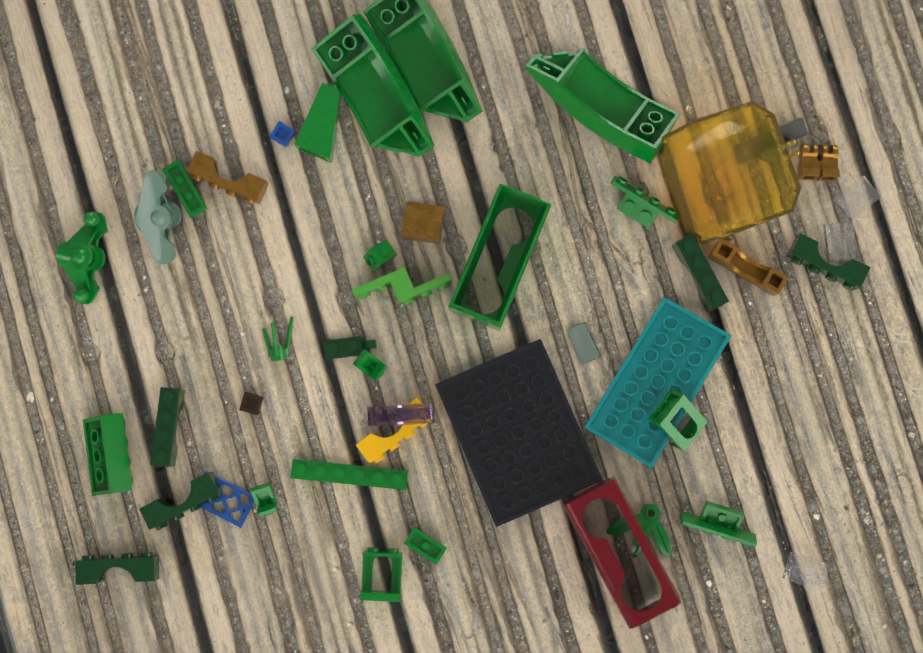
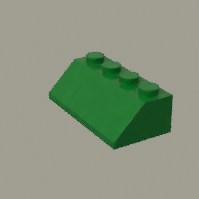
[83,413,133,496]

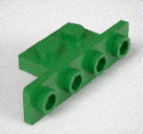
[610,176,679,229]
[680,501,757,547]

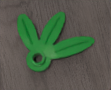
[606,504,671,558]

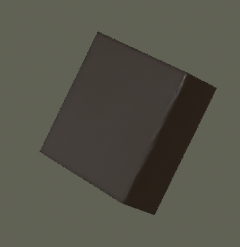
[239,392,264,415]

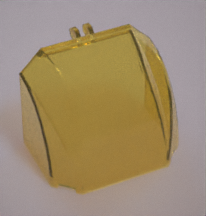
[659,101,802,245]

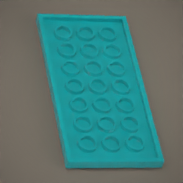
[584,297,732,469]

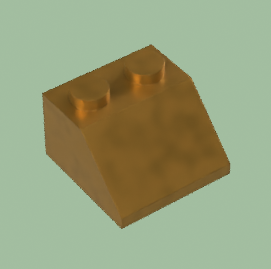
[401,201,445,244]

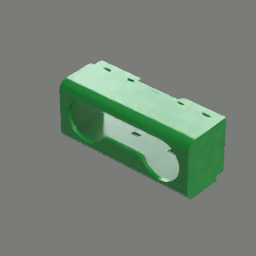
[448,184,552,331]

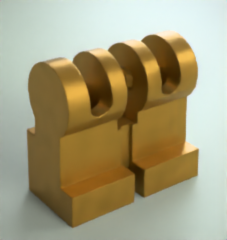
[797,143,840,181]

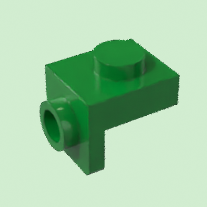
[363,240,397,271]
[353,349,387,381]
[251,482,277,517]

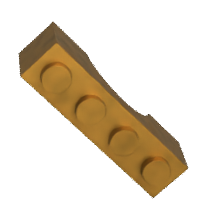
[187,151,269,205]
[707,238,789,296]

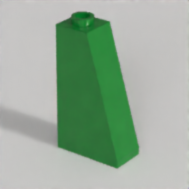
[295,83,341,163]

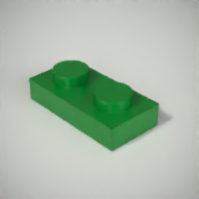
[404,527,447,565]

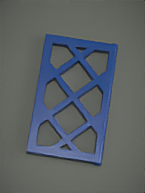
[201,470,255,528]

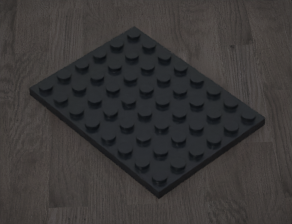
[435,339,603,527]

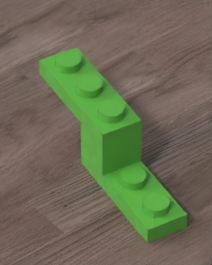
[352,267,452,306]

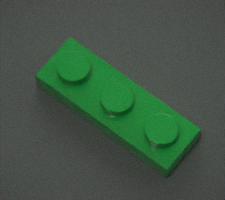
[162,159,208,218]

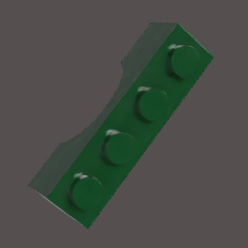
[672,233,729,312]
[786,234,871,291]
[150,387,185,467]
[139,472,223,531]
[75,552,159,585]

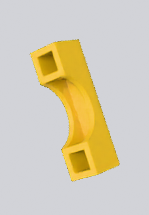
[356,397,432,464]

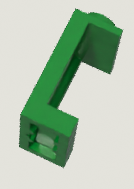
[648,389,708,452]
[360,547,403,602]

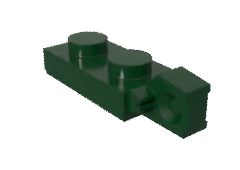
[323,336,377,360]

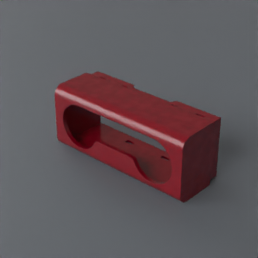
[563,476,681,629]

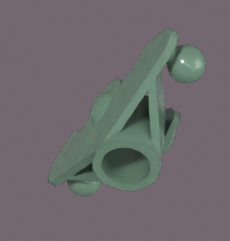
[134,170,182,265]

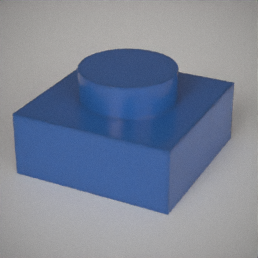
[269,121,296,148]

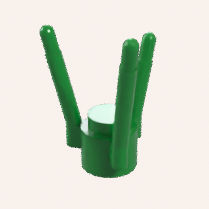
[262,316,294,361]

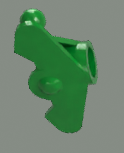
[56,212,108,305]

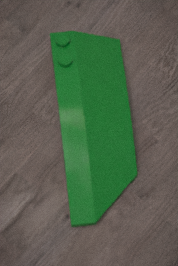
[363,0,483,122]
[311,14,435,157]
[525,49,680,164]

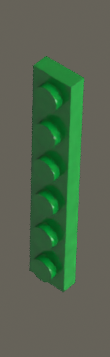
[290,459,408,490]

